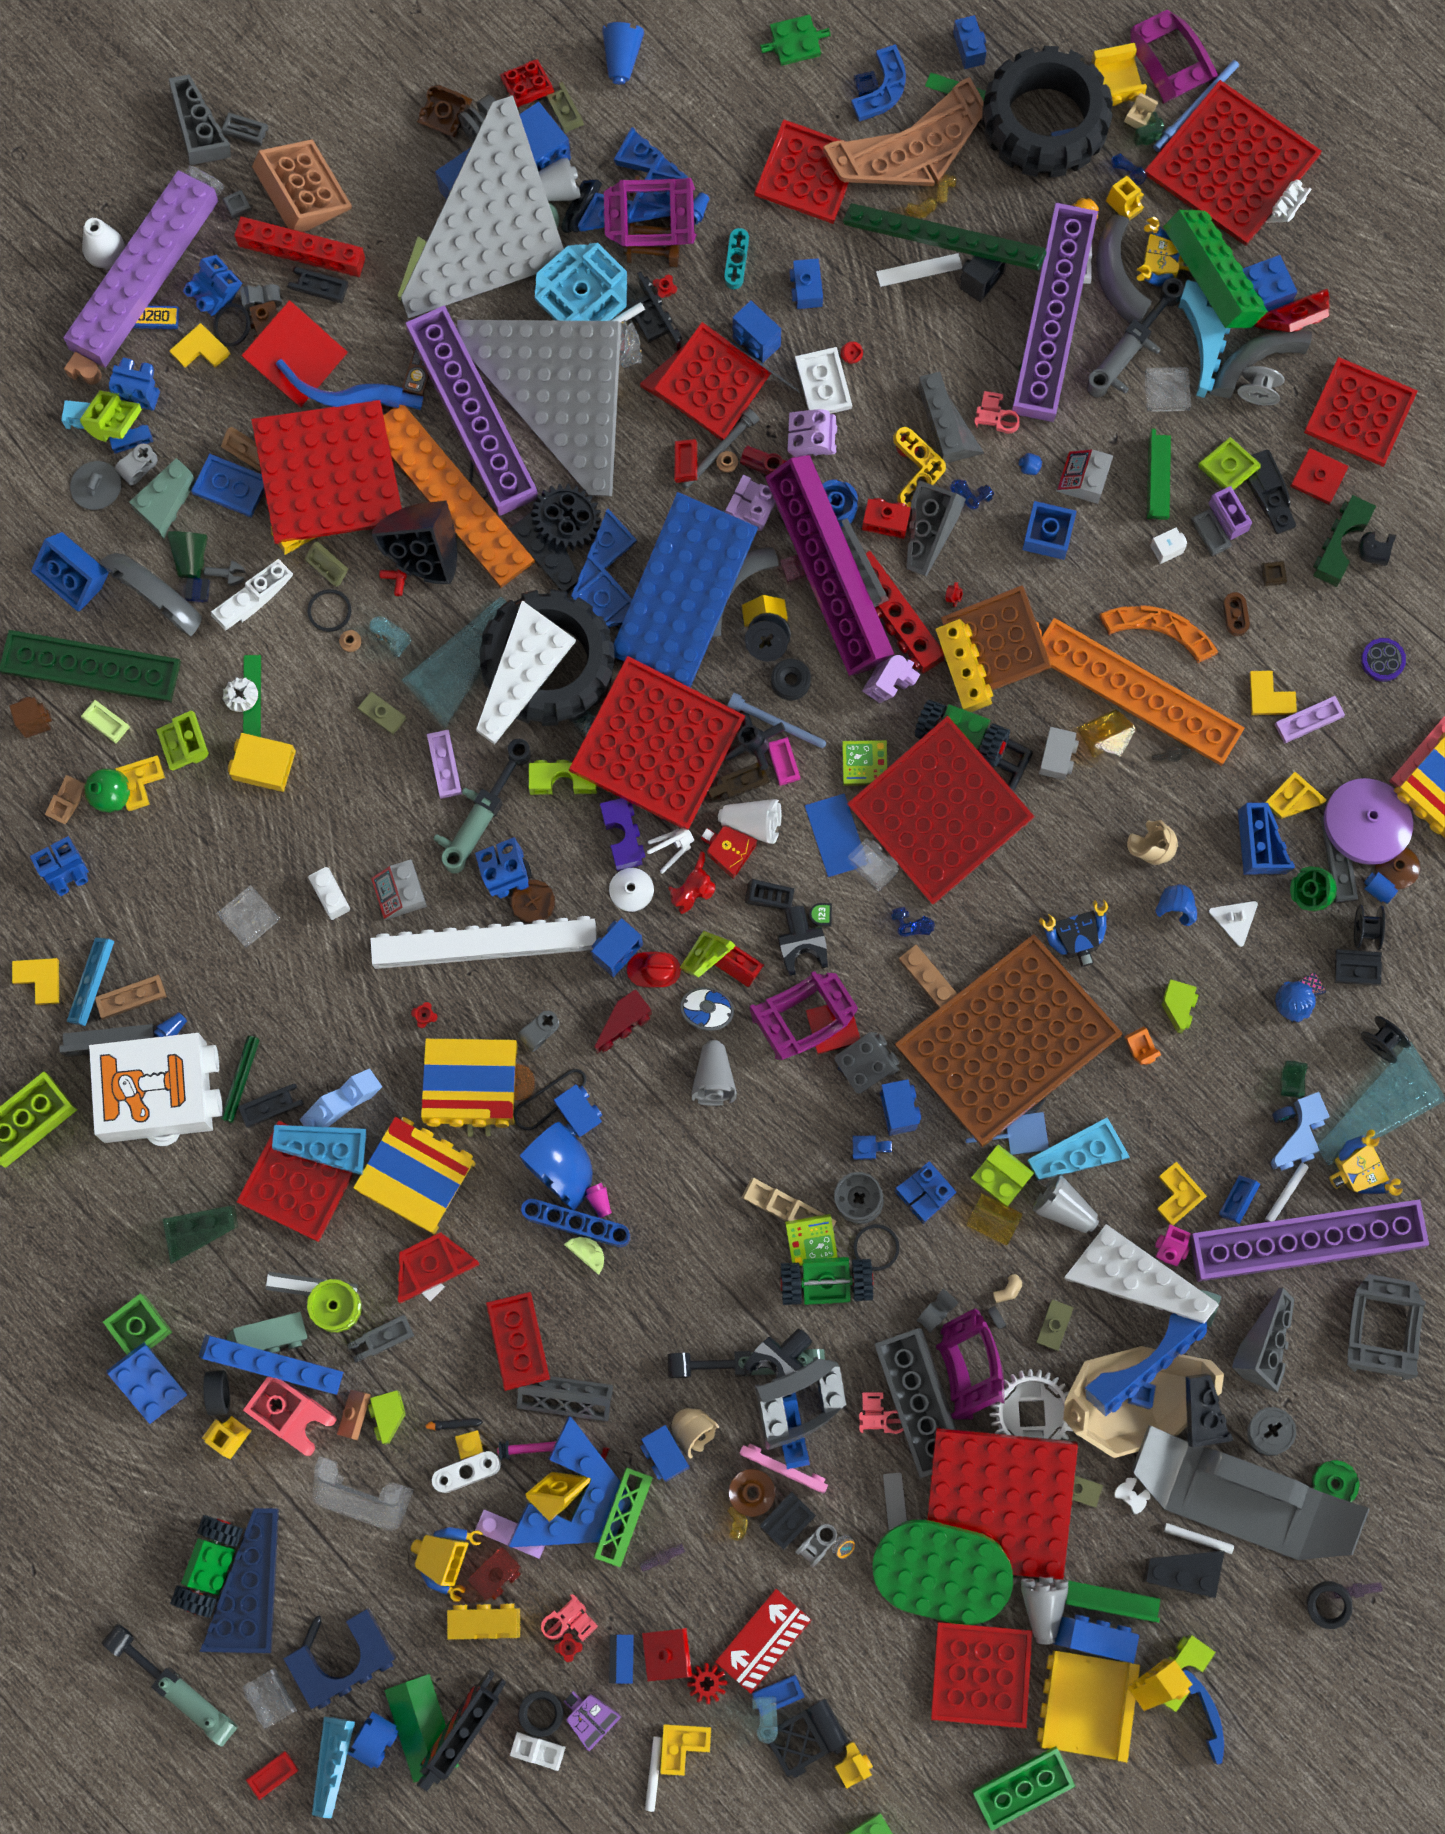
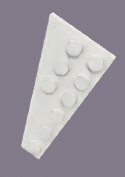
[476,601,576,745]
[1064,1224,1218,1324]

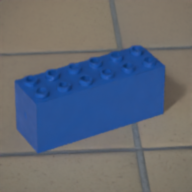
[435,102,571,200]

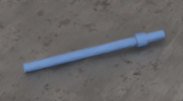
[1153,60,1239,152]

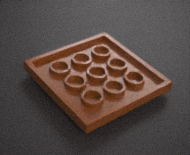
[941,585,1052,691]

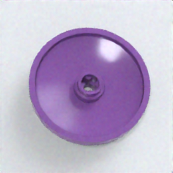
[1324,778,1413,865]

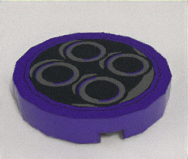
[1361,638,1406,682]

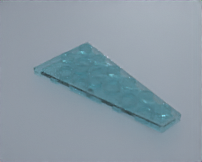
[402,596,506,729]
[1318,1041,1445,1166]

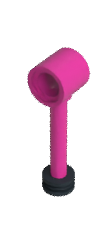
[497,1441,556,1460]

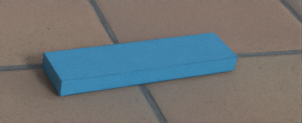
[67,937,114,1026]

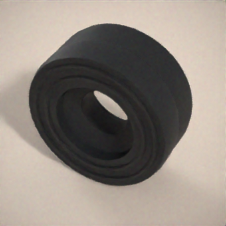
[771,659,811,701]

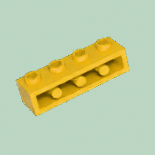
[936,619,993,712]

